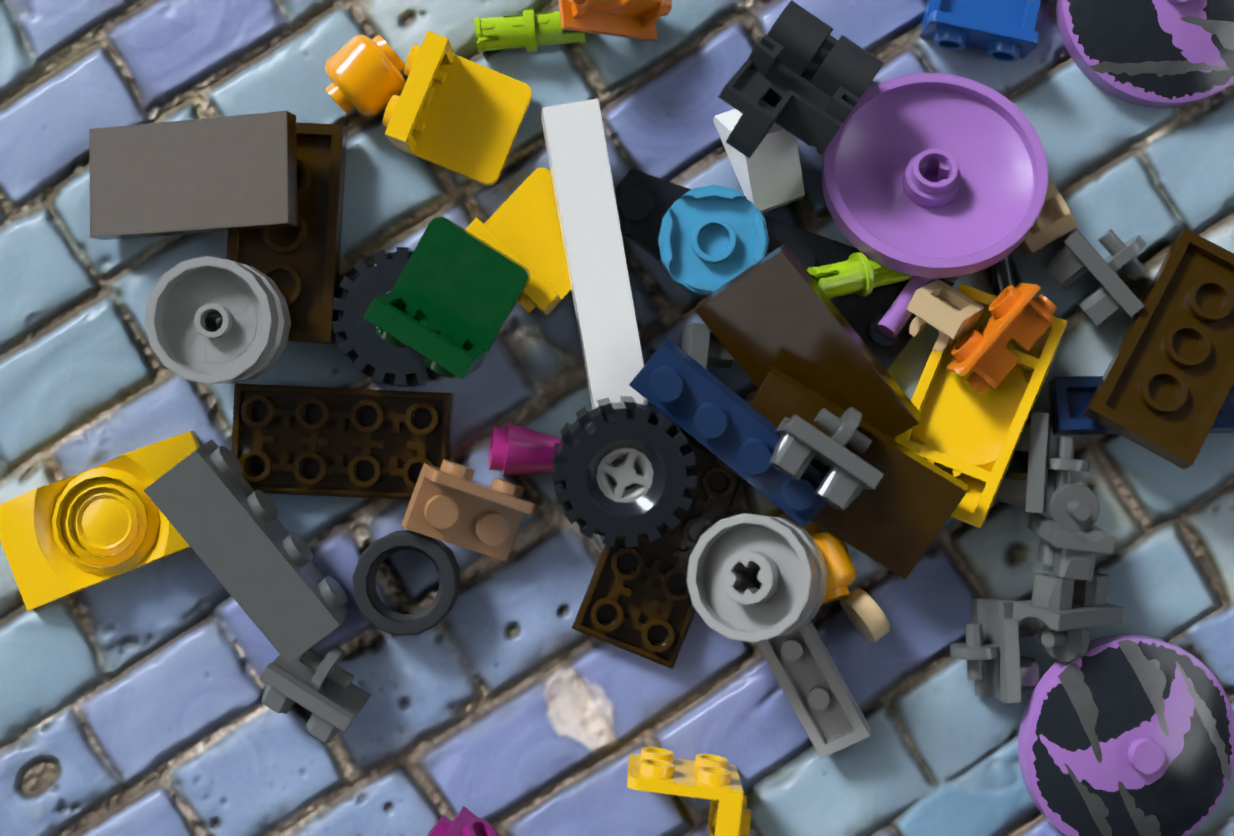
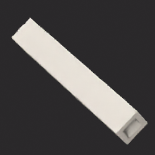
[541,99,648,410]

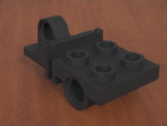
[718,0,884,158]

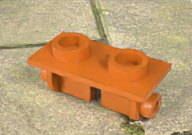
[558,0,672,42]
[946,283,1058,396]

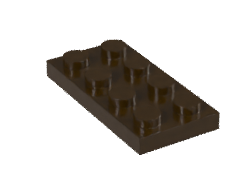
[222,122,347,344]
[1083,228,1234,470]

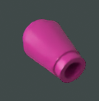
[488,423,561,477]

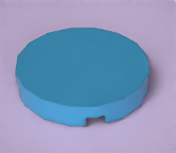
[658,185,769,296]

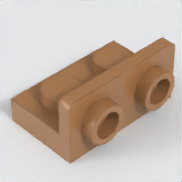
[401,459,537,562]

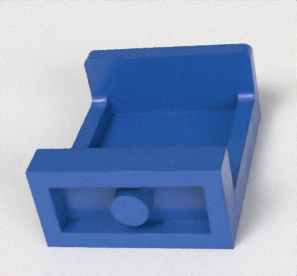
[919,0,1041,62]

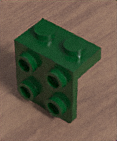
[363,217,530,379]

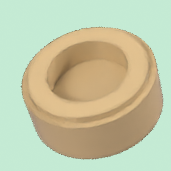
[839,588,890,643]

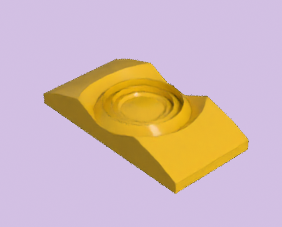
[894,283,1067,529]
[0,431,200,611]

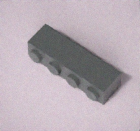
[144,439,351,664]

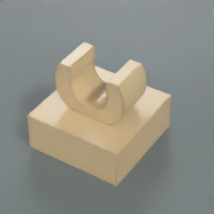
[1020,180,1079,256]
[906,279,985,352]

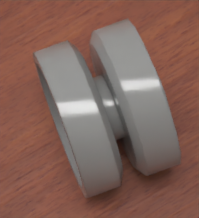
[144,256,291,384]
[687,513,828,643]

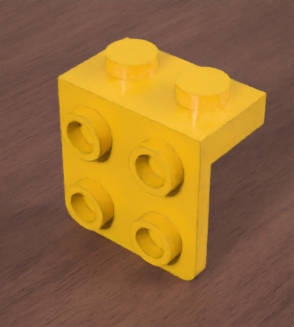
[383,31,533,186]
[465,167,571,317]
[627,747,751,836]

